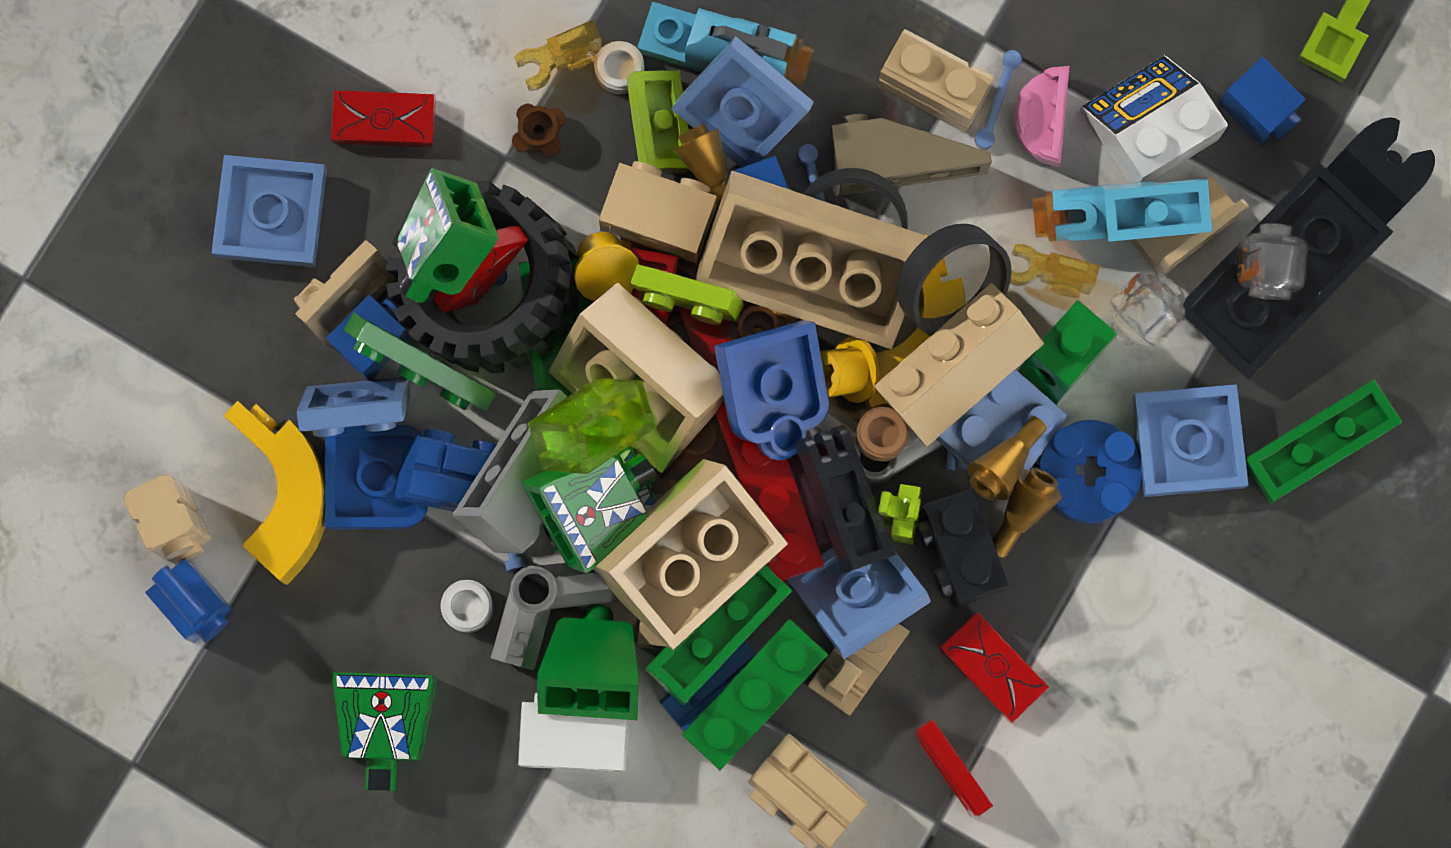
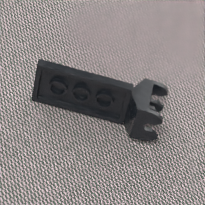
[1174,117,1435,381]

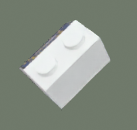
[1080,55,1228,183]

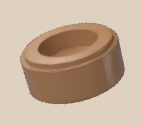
[856,407,909,461]

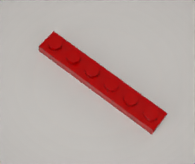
[677,306,824,581]

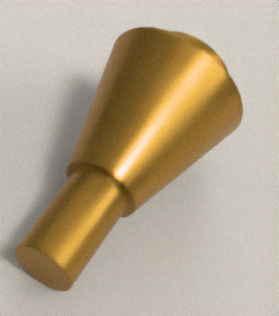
[673,123,729,208]
[967,416,1047,500]
[992,468,1062,557]

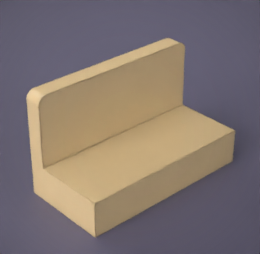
[1130,175,1249,278]

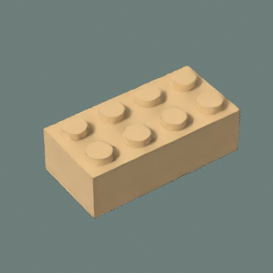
[696,171,927,349]

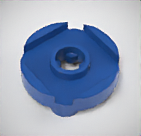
[1038,420,1142,524]

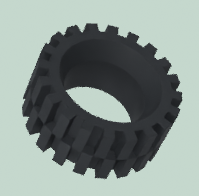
[386,181,580,374]

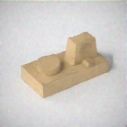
[294,240,397,348]
[807,624,910,717]

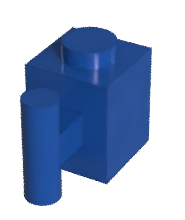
[145,558,233,643]

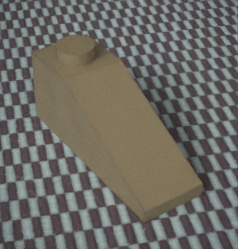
[830,114,992,196]

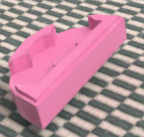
[1013,66,1070,168]

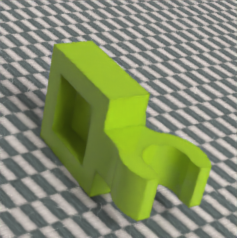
[1297,0,1371,83]
[878,484,922,545]

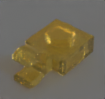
[514,20,602,91]
[1010,244,1100,298]

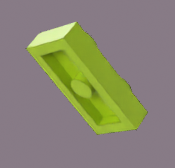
[626,70,690,174]
[630,264,744,325]

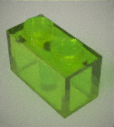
[528,378,656,474]

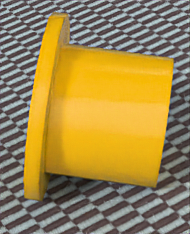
[574,232,639,302]
[820,336,880,403]

